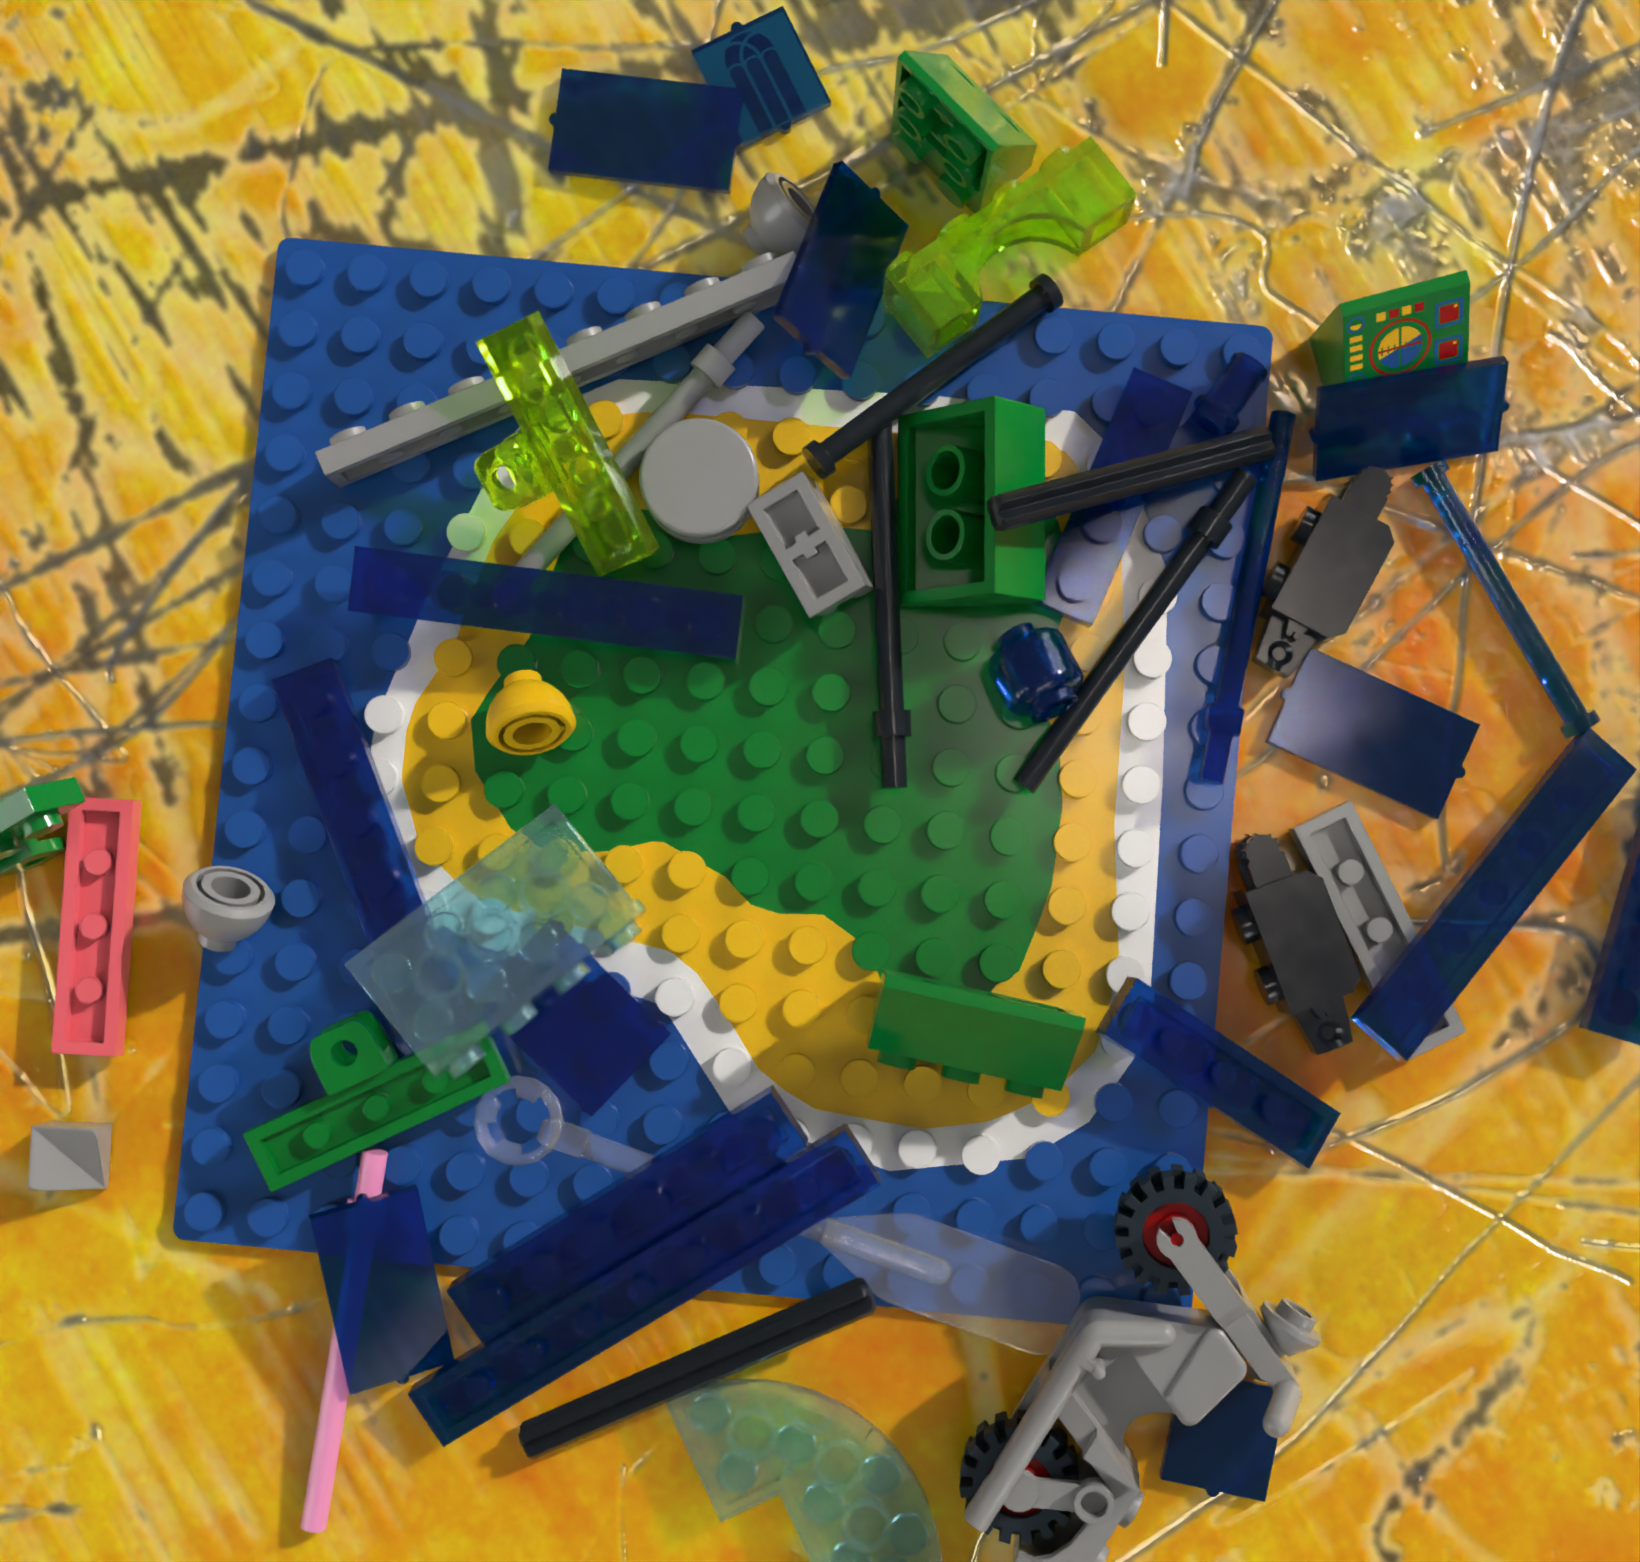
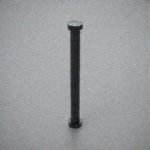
[802,273,1064,480]

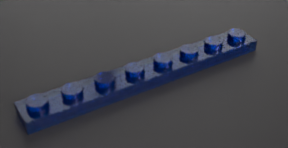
[408,1123,881,1447]

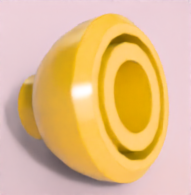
[485,670,576,755]

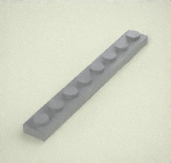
[315,251,805,488]

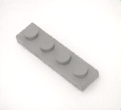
[1288,800,1467,1060]

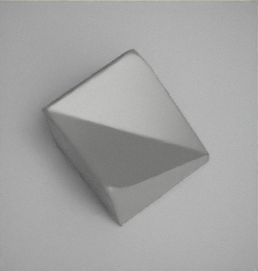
[28,1121,112,1191]

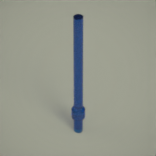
[1198,410,1296,785]

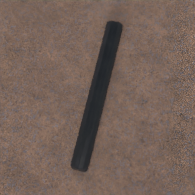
[987,426,1276,531]

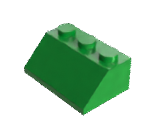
[898,396,1045,607]
[866,968,1086,1099]

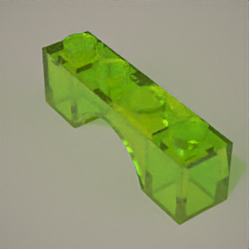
[882,136,1137,359]

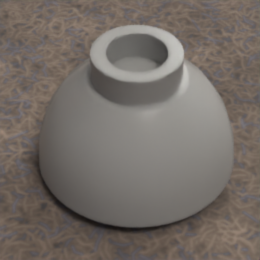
[743,172,827,255]
[182,866,275,952]

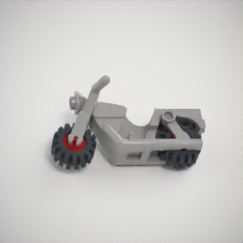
[959,1164,1322,1562]

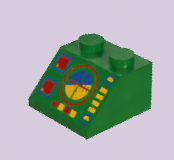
[1309,270,1470,413]

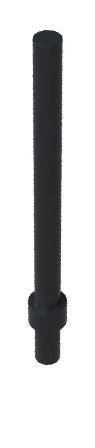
[866,408,912,789]
[1013,468,1257,794]

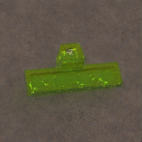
[474,310,660,577]

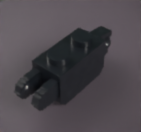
[1251,465,1394,678]
[1231,833,1360,1055]

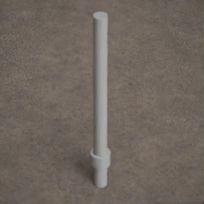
[490,310,765,610]

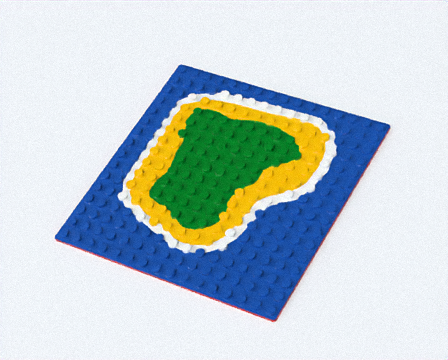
[173,238,1273,1324]

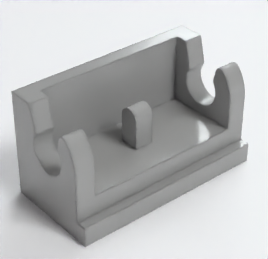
[746,472,874,618]

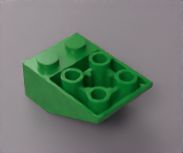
[891,50,1037,217]

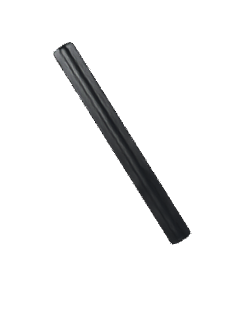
[518,1278,876,1459]

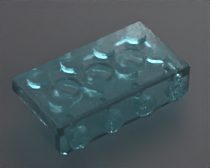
[344,803,646,1081]

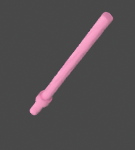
[300,1148,388,1533]

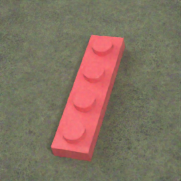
[51,797,142,1057]

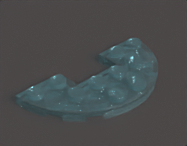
[666,1379,942,1562]

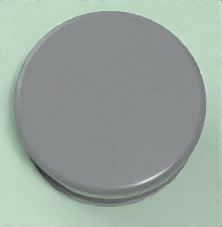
[639,418,760,544]

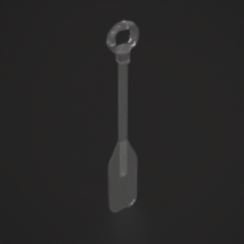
[474,1075,1080,1355]

